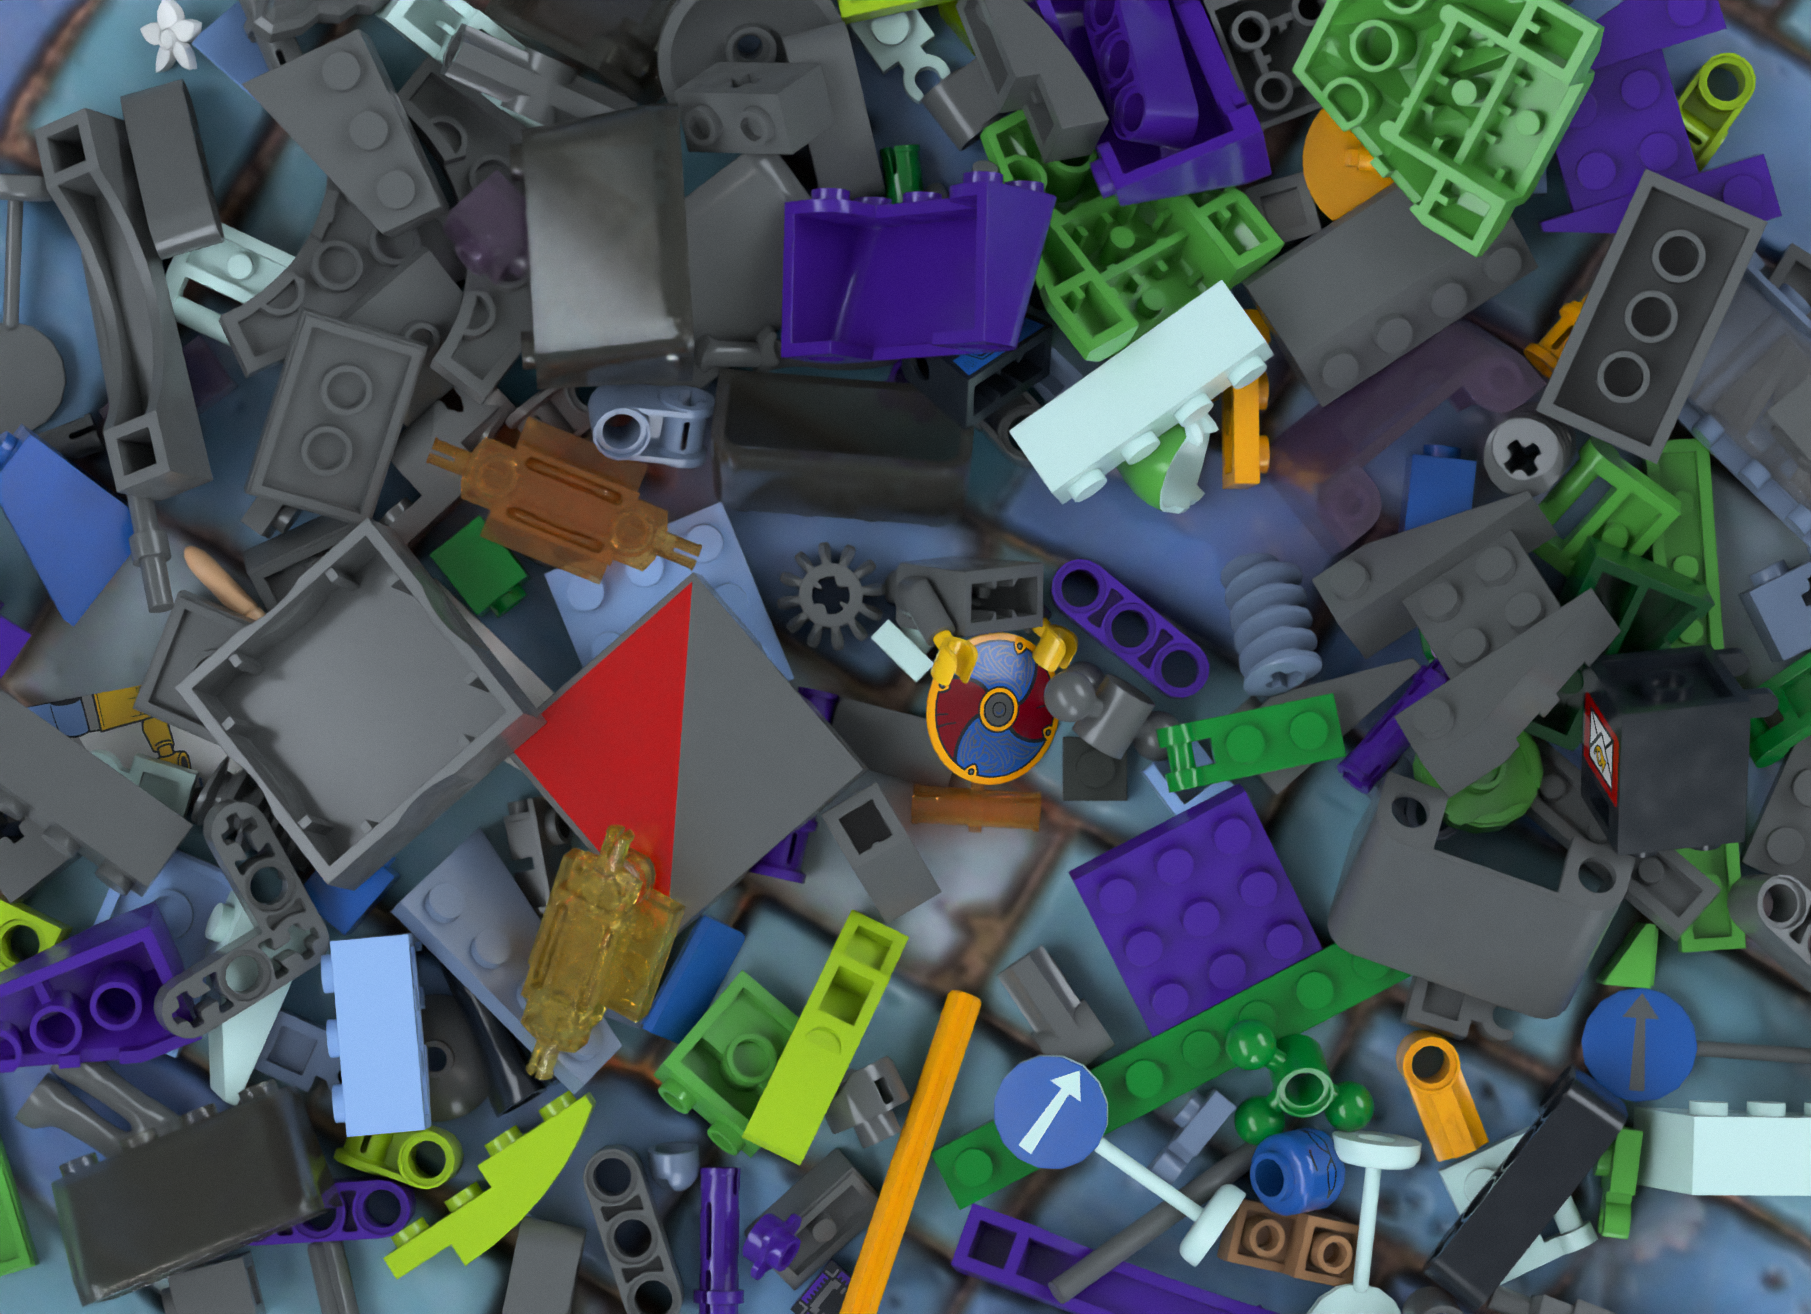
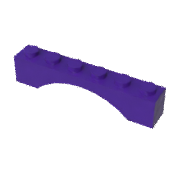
[951,1203,1280,1314]

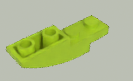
[742,909,909,1166]
[383,1090,596,1279]

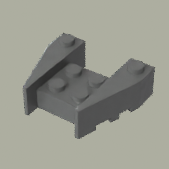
[1312,491,1621,798]

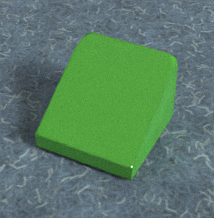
[1596,922,1659,989]

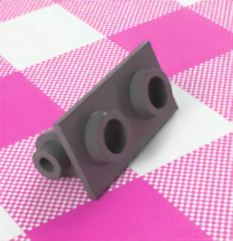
[503,796,585,926]

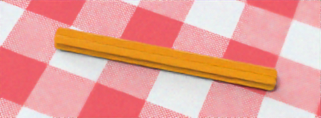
[839,990,981,1314]

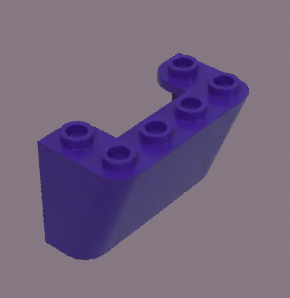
[781,171,1057,364]

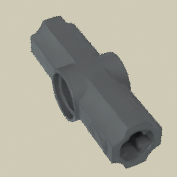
[440,23,638,152]

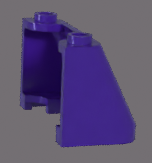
[1023,0,1272,206]

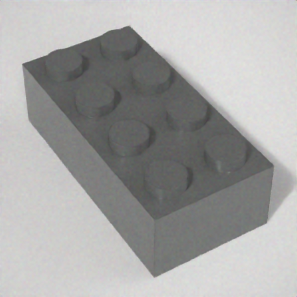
[1536,169,1768,464]

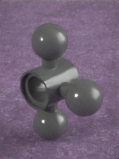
[1044,661,1180,761]

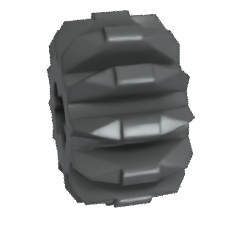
[777,542,885,651]

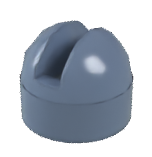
[648,1141,700,1191]

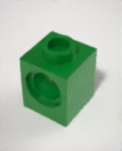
[429,515,532,618]

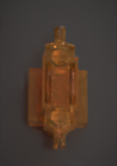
[426,415,702,585]

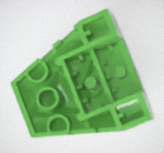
[1291,0,1605,257]
[980,109,1285,362]

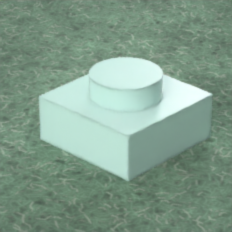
[871,619,934,684]

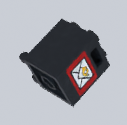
[1581,644,1779,858]

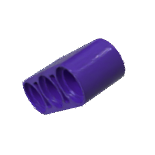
[1083,0,1199,150]
[1050,559,1209,699]
[223,1175,416,1246]

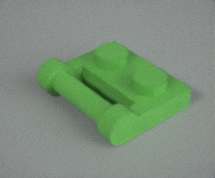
[1532,436,1682,578]

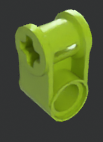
[1676,53,1756,172]
[333,1125,464,1189]

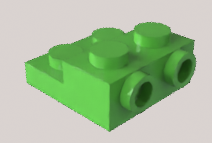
[653,970,799,1158]

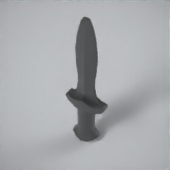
[693,325,900,384]

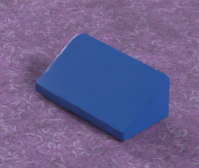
[641,913,745,1044]

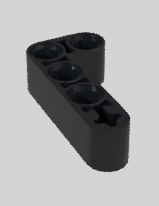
[1421,1064,1628,1311]

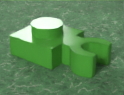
[1593,1126,1643,1240]

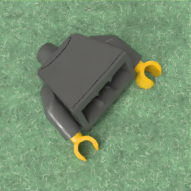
[884,556,1078,686]

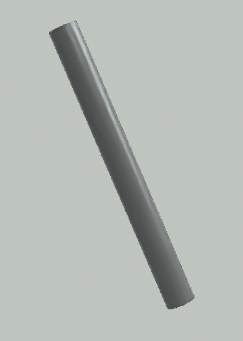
[1048,1142,1257,1304]

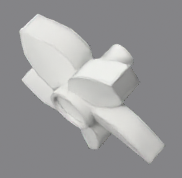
[140,0,202,73]

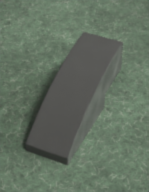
[956,0,1109,163]

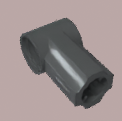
[997,944,1116,1066]

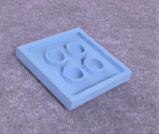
[544,501,795,681]

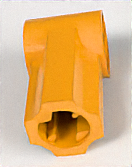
[1395,1029,1489,1162]

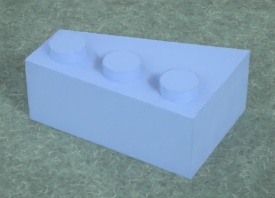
[321,933,432,1137]

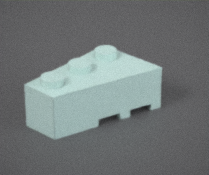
[1634,1100,1811,1196]

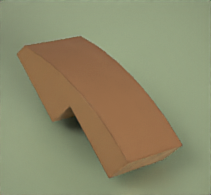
[1217,1198,1359,1286]

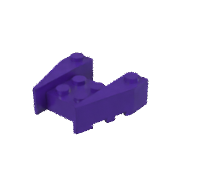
[1537,0,1782,233]

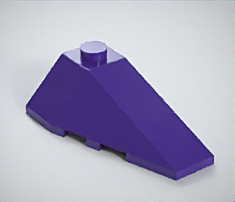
[0,901,203,1073]

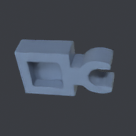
[254,1007,342,1092]
[1147,1087,1236,1185]

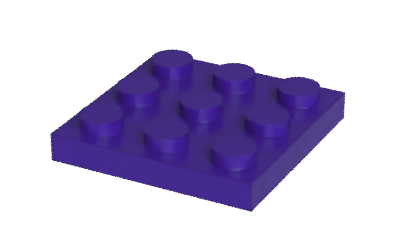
[1068,783,1323,1037]

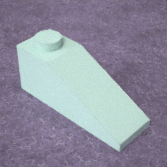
[205,890,311,1106]

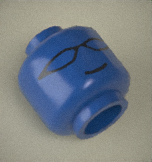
[1250,1127,1345,1216]

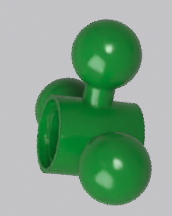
[1225,1019,1374,1146]

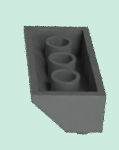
[1242,182,1538,407]

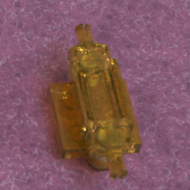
[520,825,686,1080]

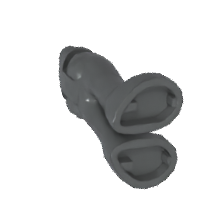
[15,1061,241,1218]

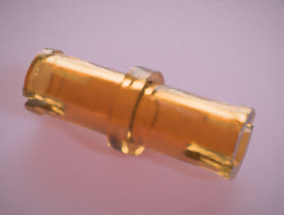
[911,782,1042,833]

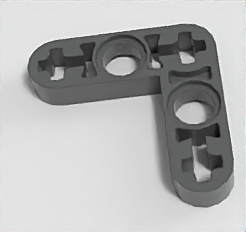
[154,799,329,1039]

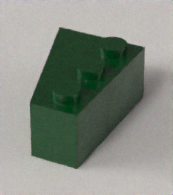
[1523,535,1715,751]

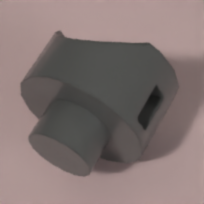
[825,1056,910,1148]

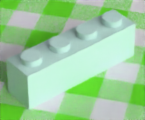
[1009,280,1274,505]

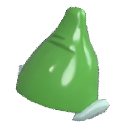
[1116,413,1219,514]

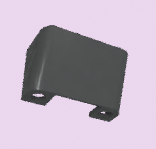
[1328,771,1636,1019]

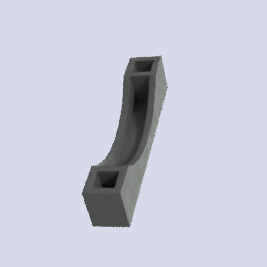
[33,108,213,501]

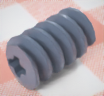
[1221,553,1322,697]

